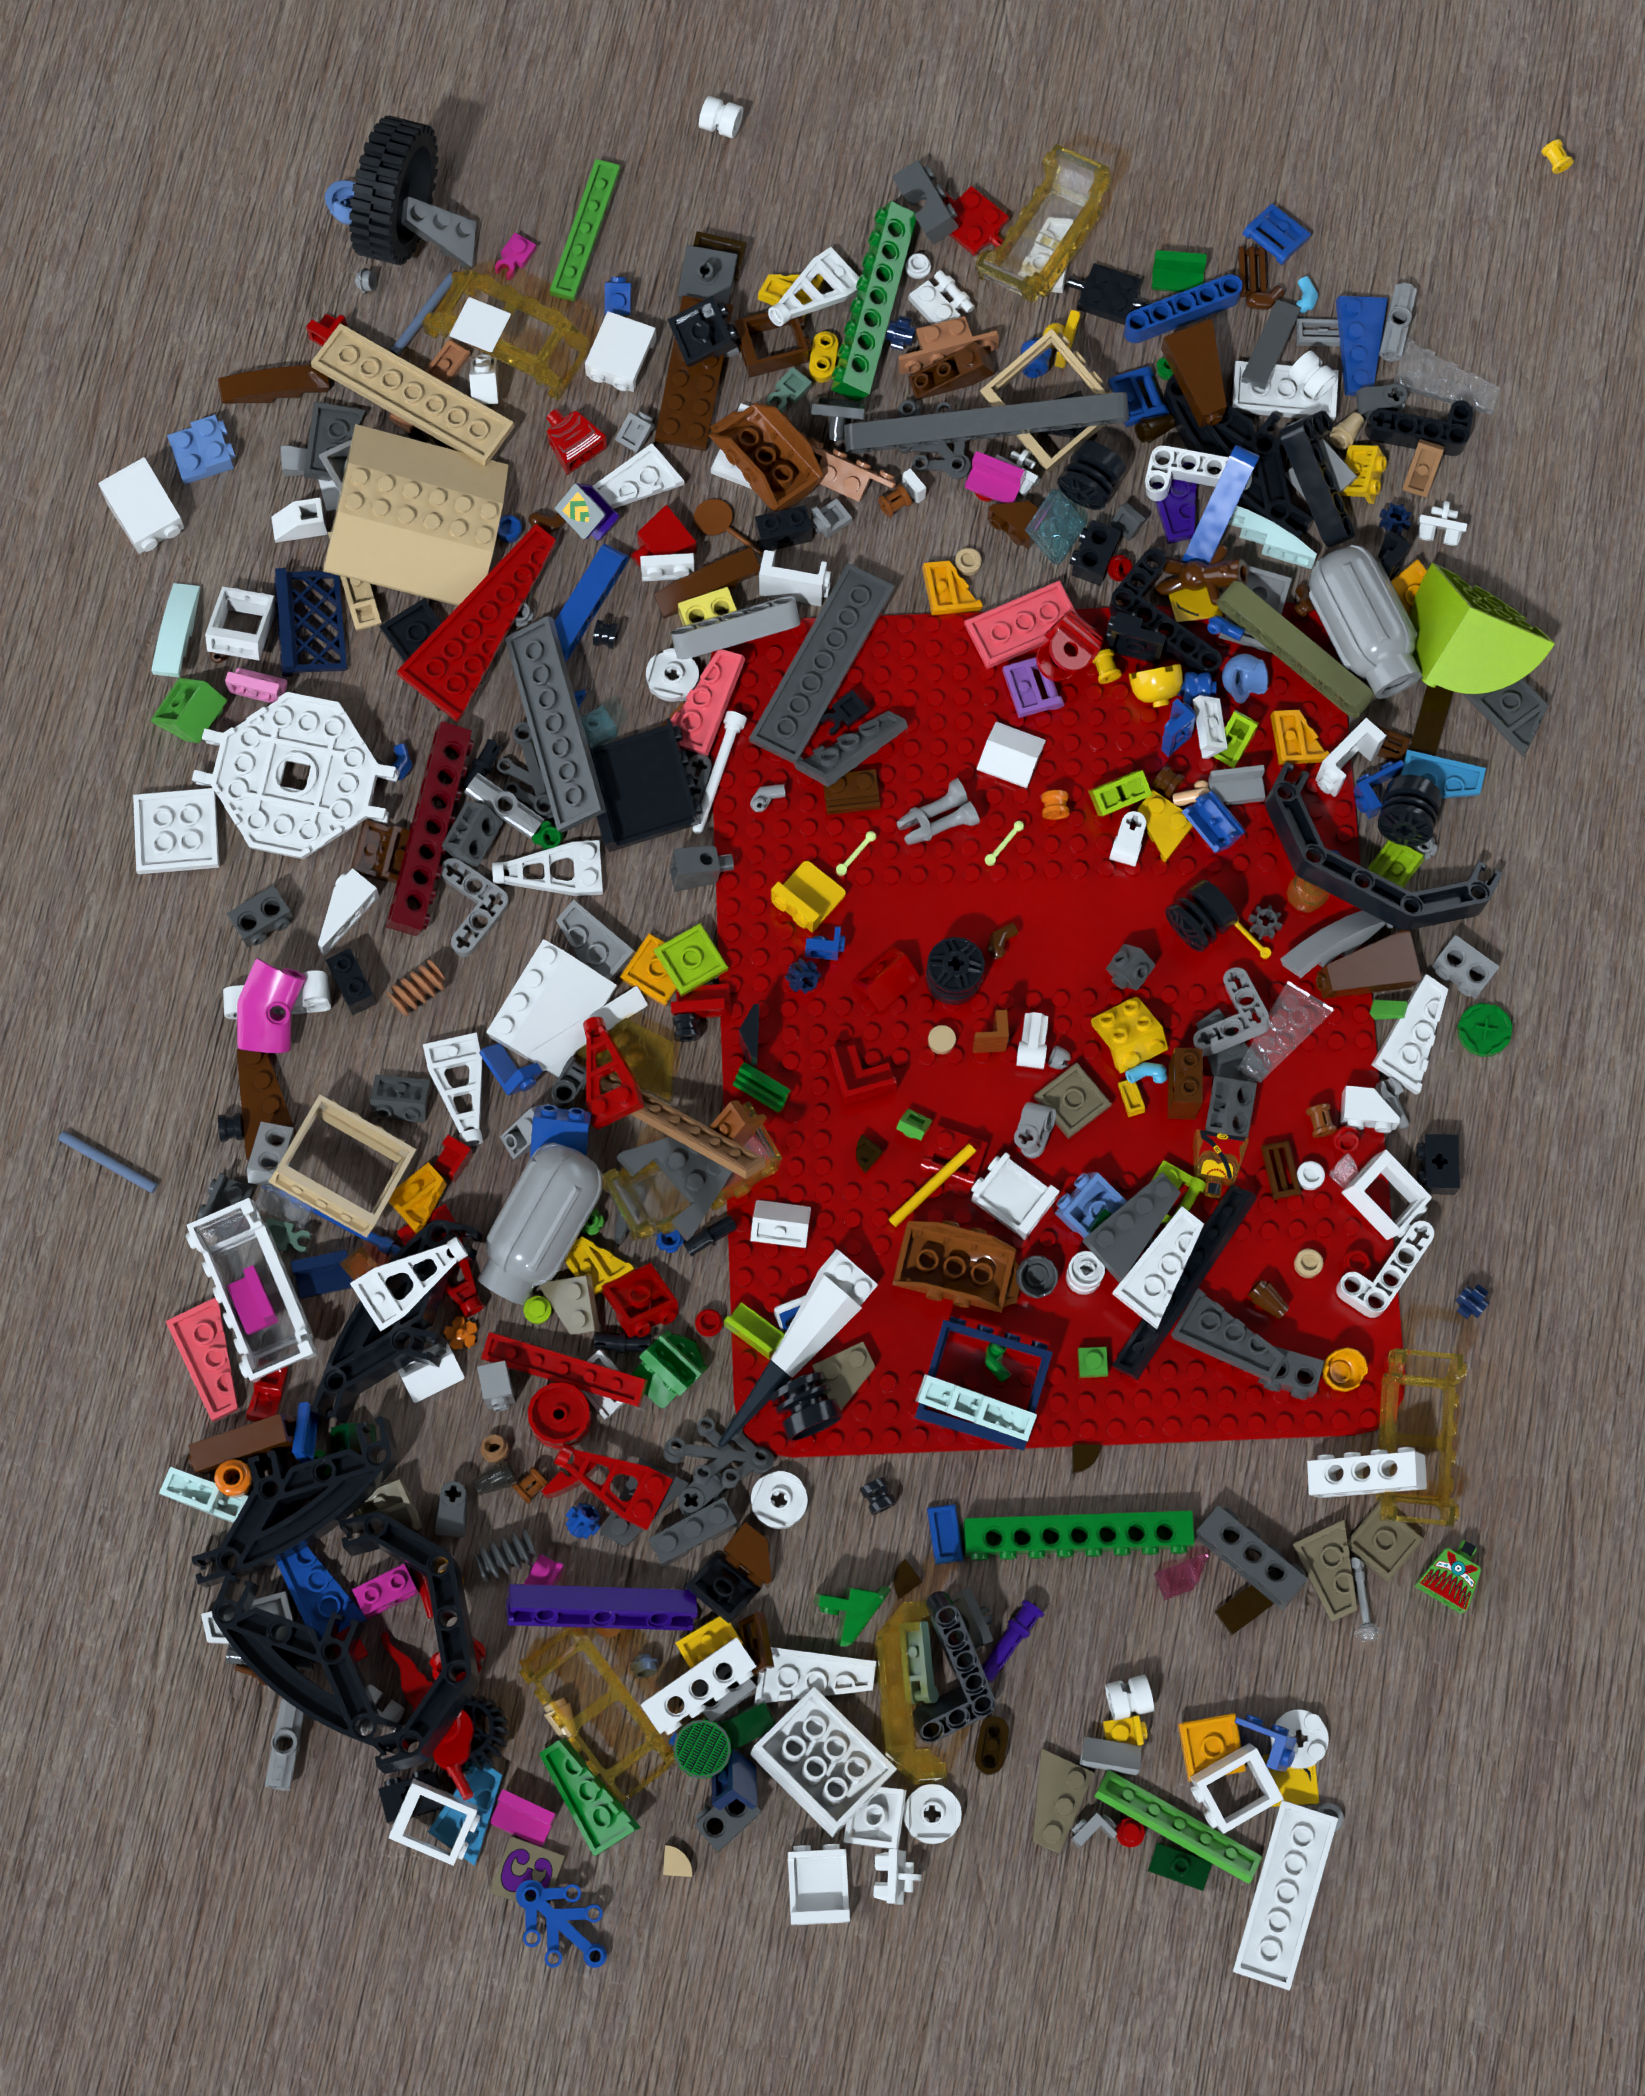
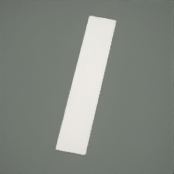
[529,986,648,1071]

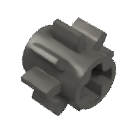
[1248,905,1282,940]

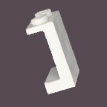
[585,311,657,392]
[759,550,831,606]
[1315,718,1386,797]
[971,1152,1060,1240]
[788,1844,850,1925]

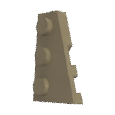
[1293,1520,1357,1623]
[1032,1748,1094,1854]

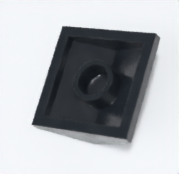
[739,1004,760,1069]
[685,1552,761,1624]

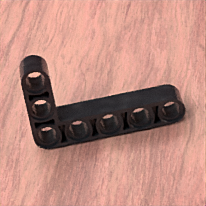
[1280,410,1355,548]
[1109,548,1222,679]
[910,1591,996,1743]

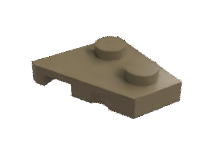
[539,1275,600,1335]
[812,1342,875,1411]
[353,1476,423,1530]

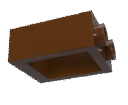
[734,312,812,378]
[1167,1048,1203,1120]

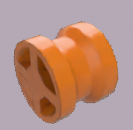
[1041,790,1069,820]

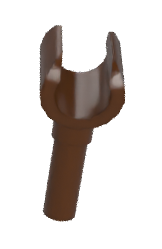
[234,1664,267,1686]

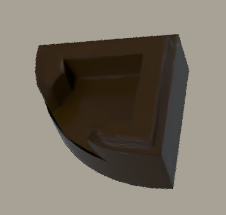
[856,1134,884,1174]
[1072,1444,1101,1474]
[894,1559,922,1599]

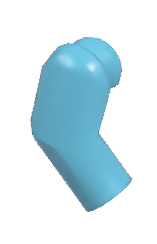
[1296,276,1318,313]
[1125,1062,1168,1084]

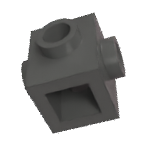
[1106,944,1156,990]

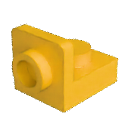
[1102,1715,1147,1746]

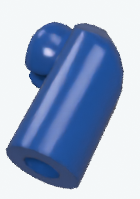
[392,744,412,782]

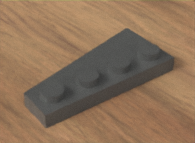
[794,711,908,787]
[1082,1172,1181,1283]
[1171,1288,1285,1383]

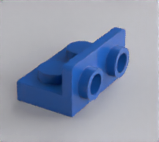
[1161,699,1196,757]

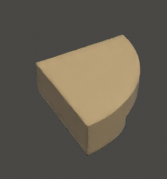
[663,1845,692,1877]

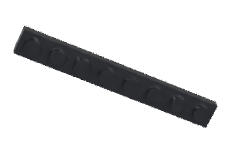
[1112,1185,1257,1380]

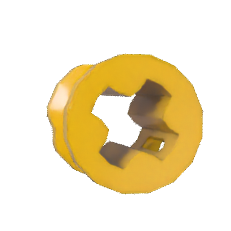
[1541,139,1574,174]
[1092,649,1122,684]

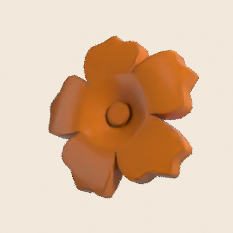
[443,1316,478,1350]

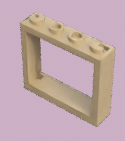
[980,329,1113,474]
[269,1094,417,1238]

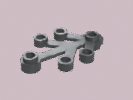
[898,400,971,479]
[497,722,554,821]
[663,1417,774,1488]

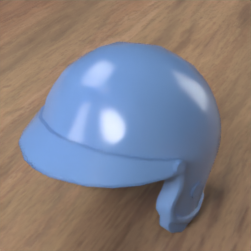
[325,180,356,225]
[1222,654,1268,704]

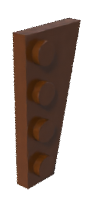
[237,1049,296,1161]

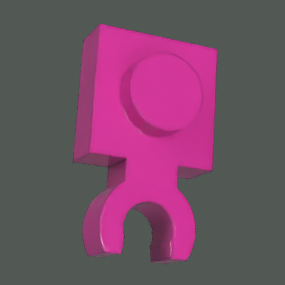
[495,233,537,280]

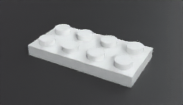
[1231,361,1339,422]

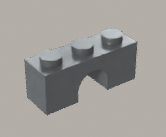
[892,159,959,244]
[648,1497,738,1568]

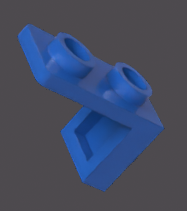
[1353,760,1405,819]
[479,1043,543,1096]
[1235,1714,1297,1771]

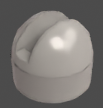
[1048,1046,1071,1069]

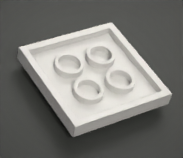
[133,788,219,874]

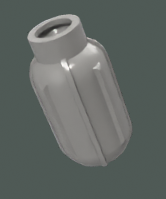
[1308,545,1422,699]
[477,1143,603,1305]

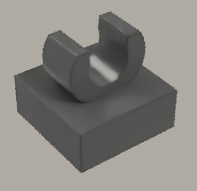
[1110,502,1146,541]

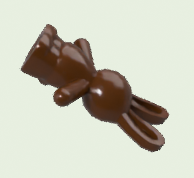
[1155,545,1249,606]

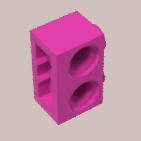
[352,1564,420,1619]

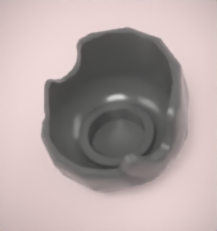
[1016,1256,1058,1298]

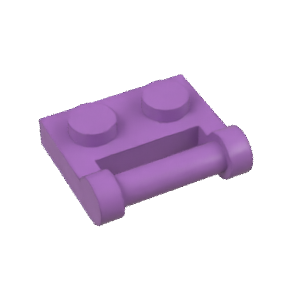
[1002,658,1064,718]

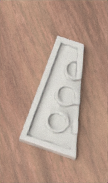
[1371,974,1448,1095]
[1112,1207,1204,1329]
[755,1647,877,1704]

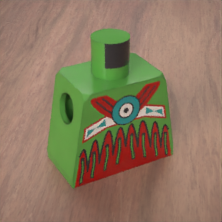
[1414,1540,1481,1614]

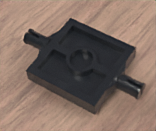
[1066,263,1152,325]

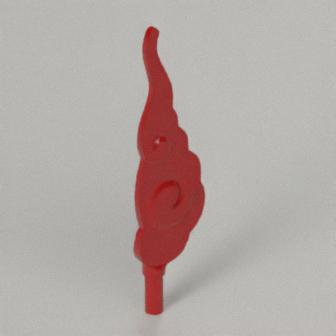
[381,1632,474,1800]

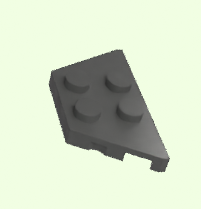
[1462,678,1548,756]

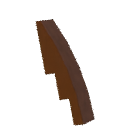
[217,365,330,404]
[654,547,760,618]

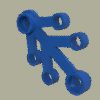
[516,1880,607,1968]

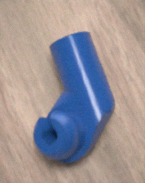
[1207,615,1245,641]

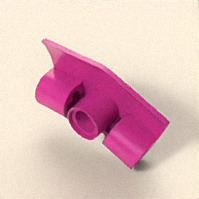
[237,958,306,1053]

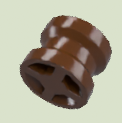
[1152,764,1185,798]

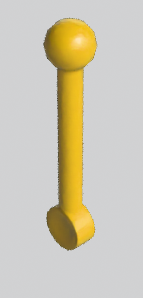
[1235,919,1271,959]

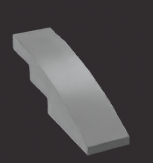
[1281,910,1385,978]

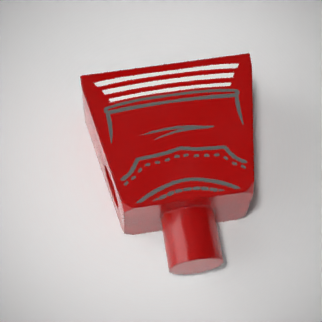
[546,409,607,475]

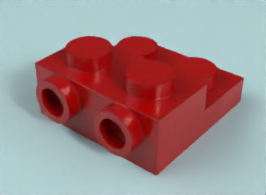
[601,1262,679,1338]

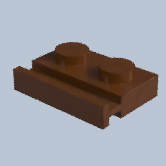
[823,769,880,815]

